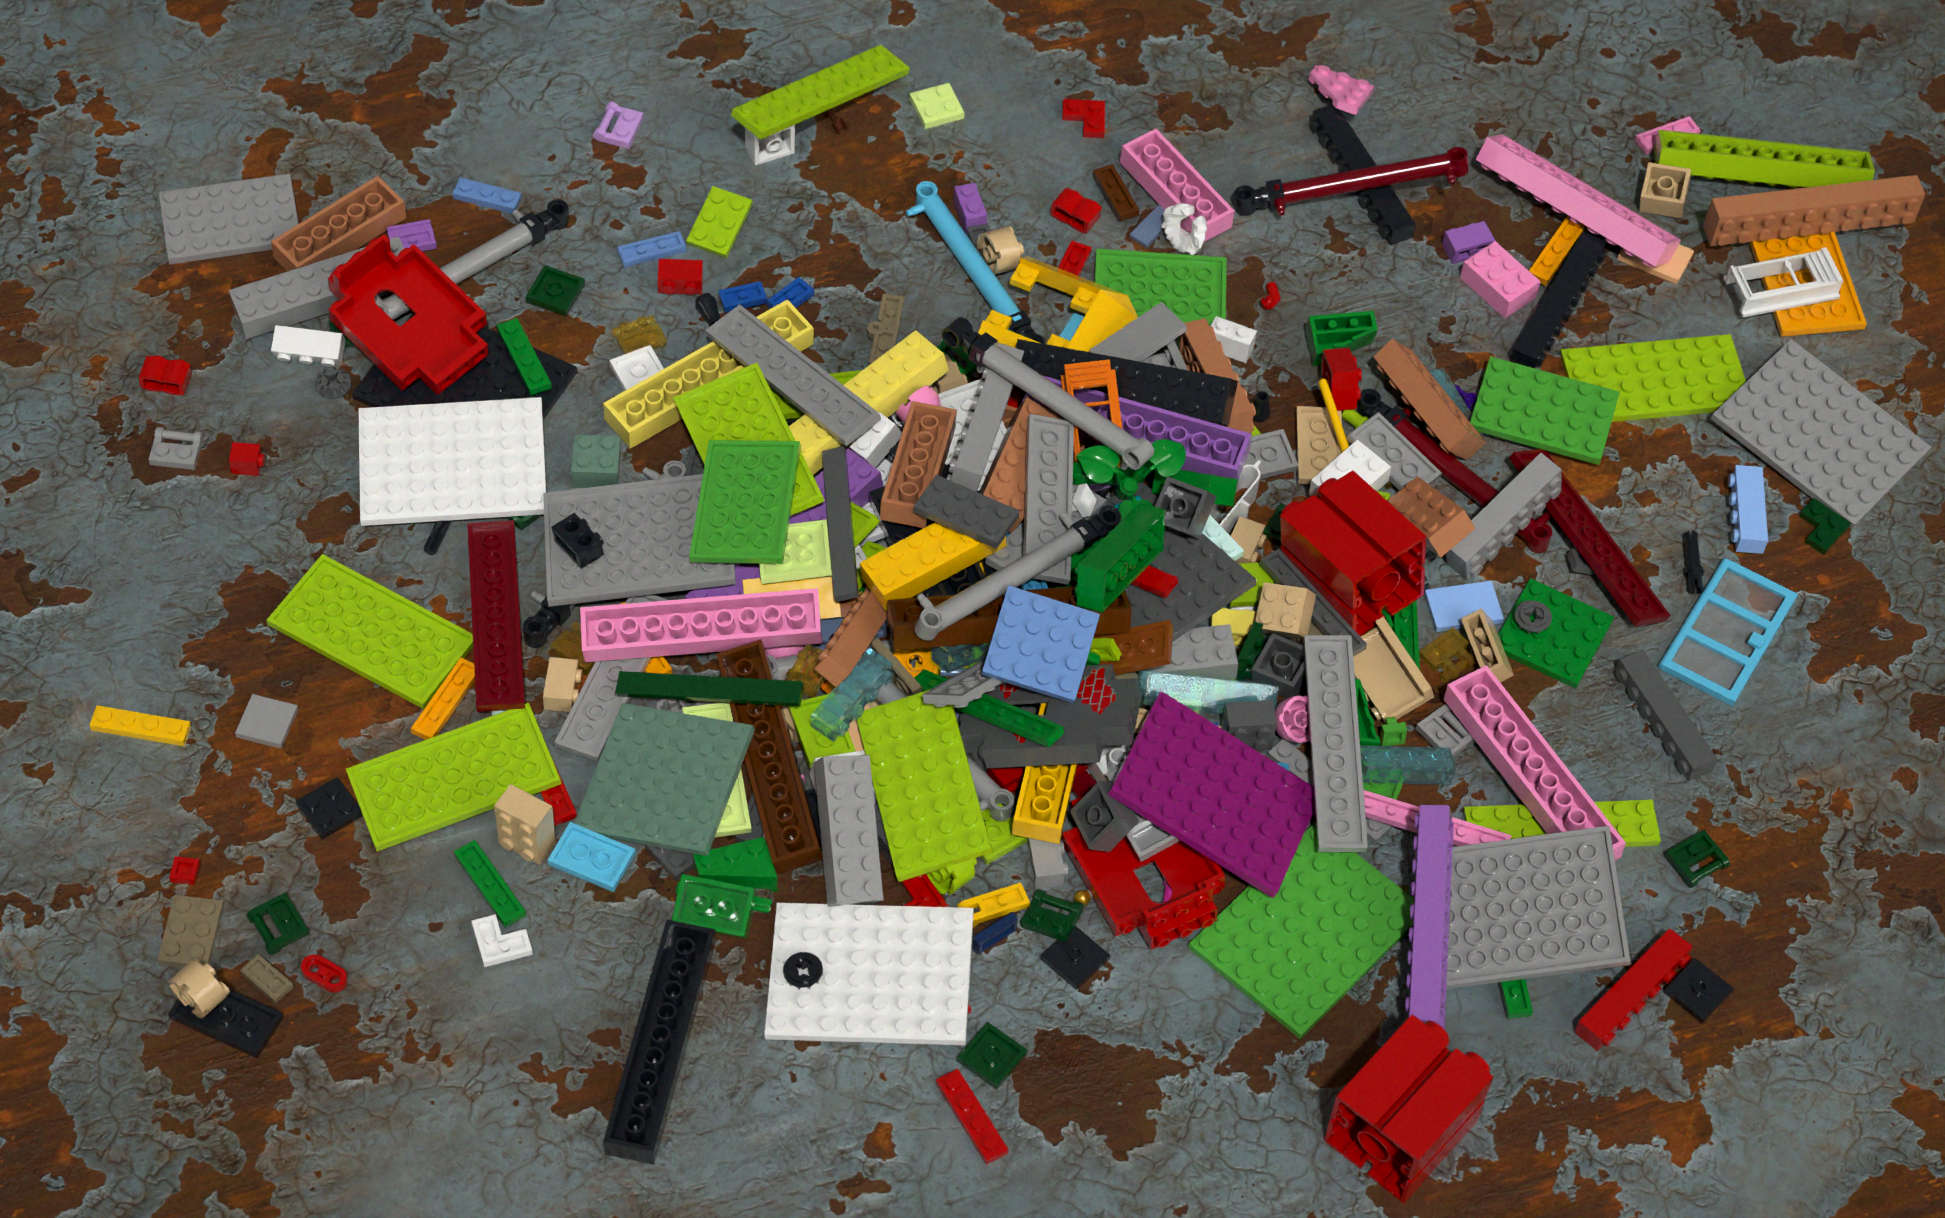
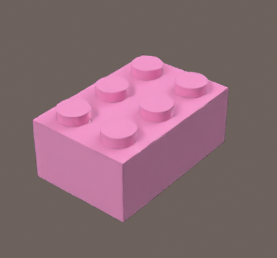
[1460,241,1541,318]

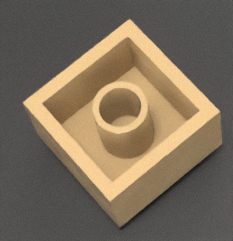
[1639,162,1691,218]
[1255,582,1316,639]

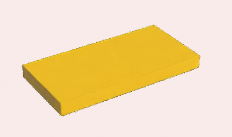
[743,576,841,620]

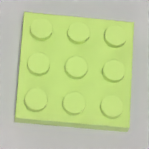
[759,519,832,584]

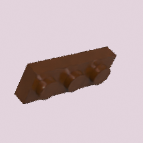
[1093,164,1139,222]

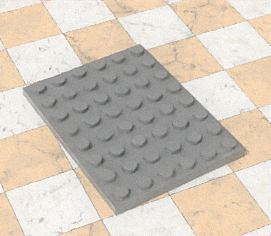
[1711,339,1931,529]
[543,474,736,607]
[1414,826,1631,989]

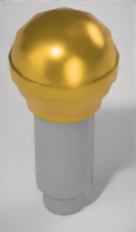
[1074,890,1093,907]

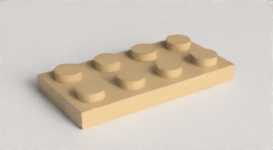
[1296,406,1342,484]

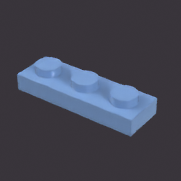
[452,178,522,214]

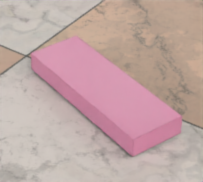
[1635,116,1701,154]

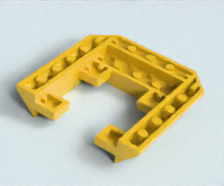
[978,256,1138,352]

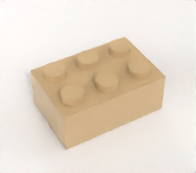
[494,784,556,865]

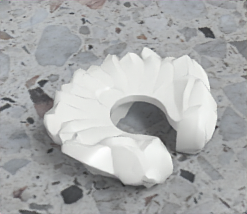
[1161,203,1207,255]

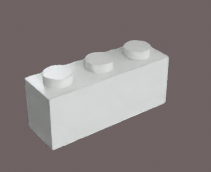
[271,325,346,367]

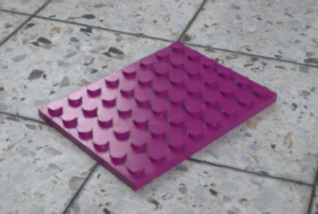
[1107,691,1315,898]

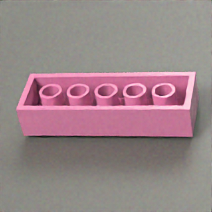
[1120,129,1235,243]

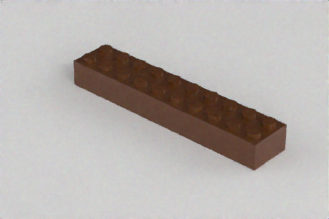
[887,586,1131,650]
[716,639,823,874]

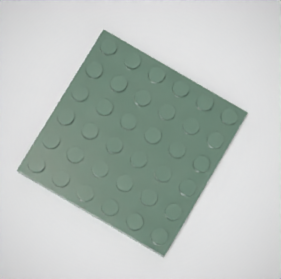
[574,703,755,856]

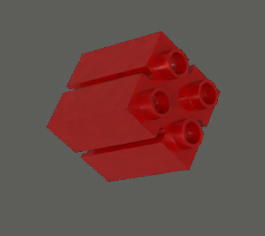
[1280,470,1426,636]
[1324,1014,1494,1204]

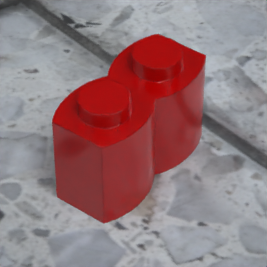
[1050,188,1102,233]
[138,355,192,395]

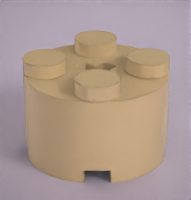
[977,226,1024,275]
[169,959,230,1018]

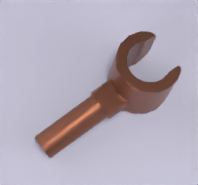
[827,111,848,133]

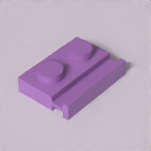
[387,219,437,251]

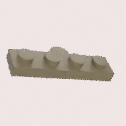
[867,294,905,365]

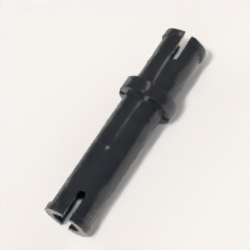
[1683,531,1704,594]

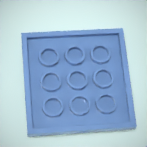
[981,585,1100,704]

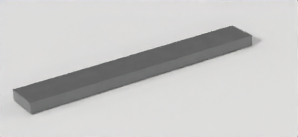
[822,446,859,602]

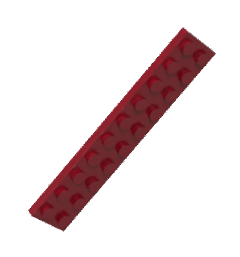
[1509,449,1671,627]
[467,520,525,712]

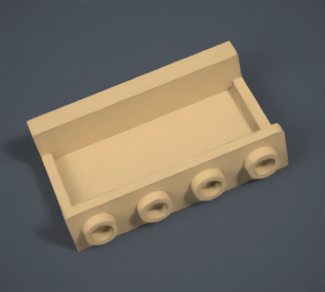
[1353,617,1434,725]

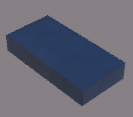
[972,912,1018,955]

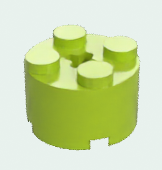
[927,858,977,895]

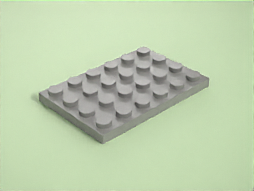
[159,174,298,265]

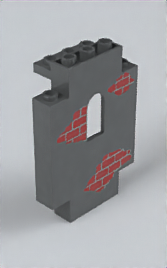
[960,664,1142,771]

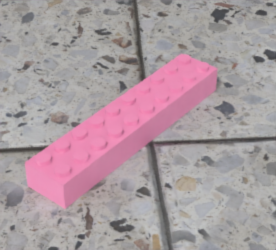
[1476,134,1681,267]
[580,588,822,662]
[1444,665,1626,860]

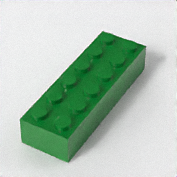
[1075,503,1165,613]

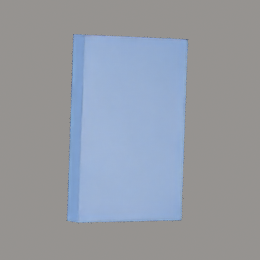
[1424,581,1504,632]

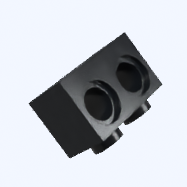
[551,513,604,569]

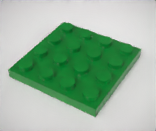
[1498,578,1614,689]

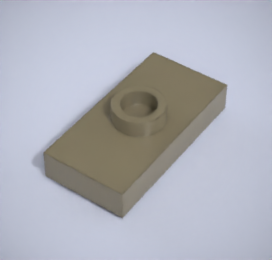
[240,954,294,1004]

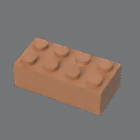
[1388,476,1476,558]

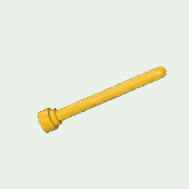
[1318,378,1349,453]

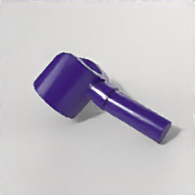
[1453,385,1477,409]

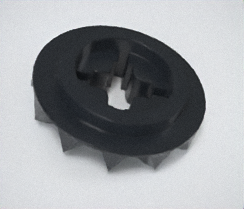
[783,952,823,990]

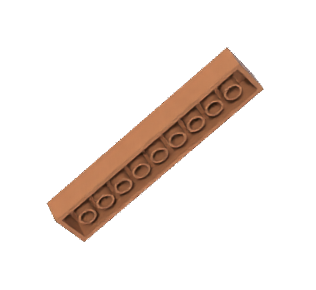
[1703,175,1925,246]

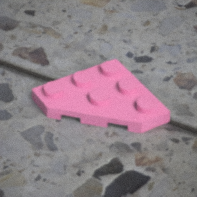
[1308,65,1375,115]

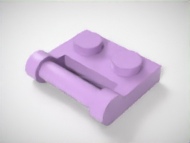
[593,102,644,149]

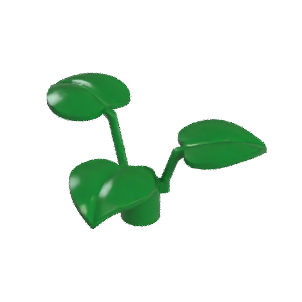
[1076,439,1186,520]

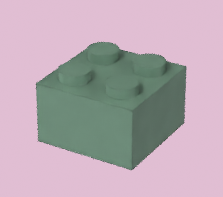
[571,435,621,488]

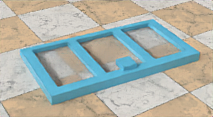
[1658,558,1798,706]

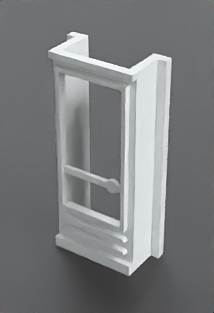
[1723,247,1843,317]

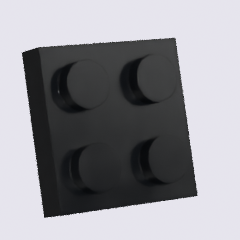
[295,777,363,840]

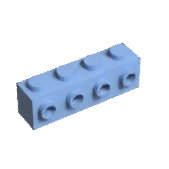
[1728,465,1768,554]

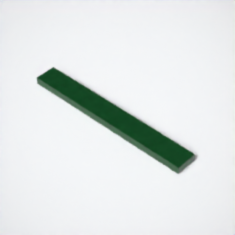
[615,671,804,707]

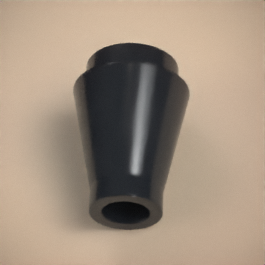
[695,293,721,326]
[1252,391,1271,422]

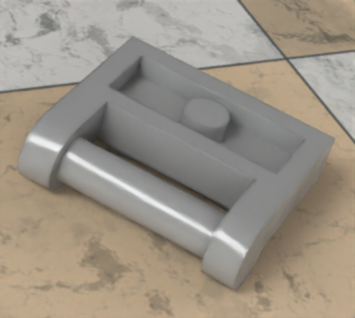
[148,427,203,470]
[1416,704,1476,761]

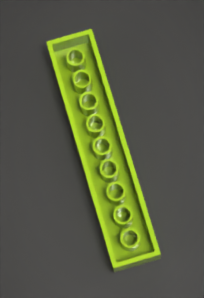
[1654,129,1875,188]

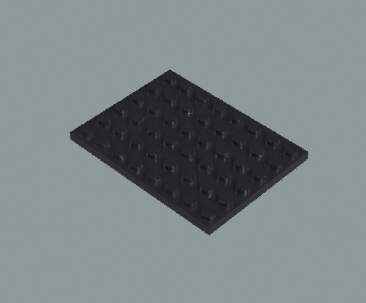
[352,312,578,420]

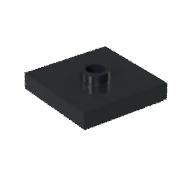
[1040,925,1110,990]
[1664,958,1734,1023]

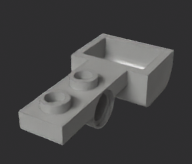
[1106,765,1181,862]

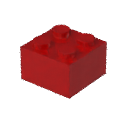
[1321,348,1362,411]

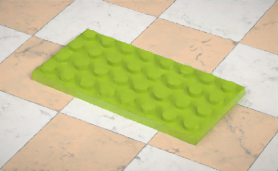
[1560,334,1746,422]
[673,362,824,516]
[267,554,473,709]
[855,689,993,882]
[346,703,562,852]

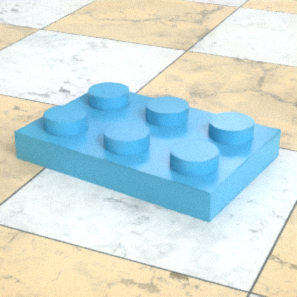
[547,822,636,892]

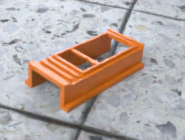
[1061,359,1122,467]

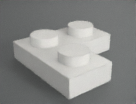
[471,914,533,967]

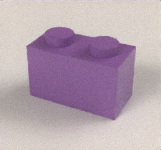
[953,183,987,235]
[1442,221,1495,264]

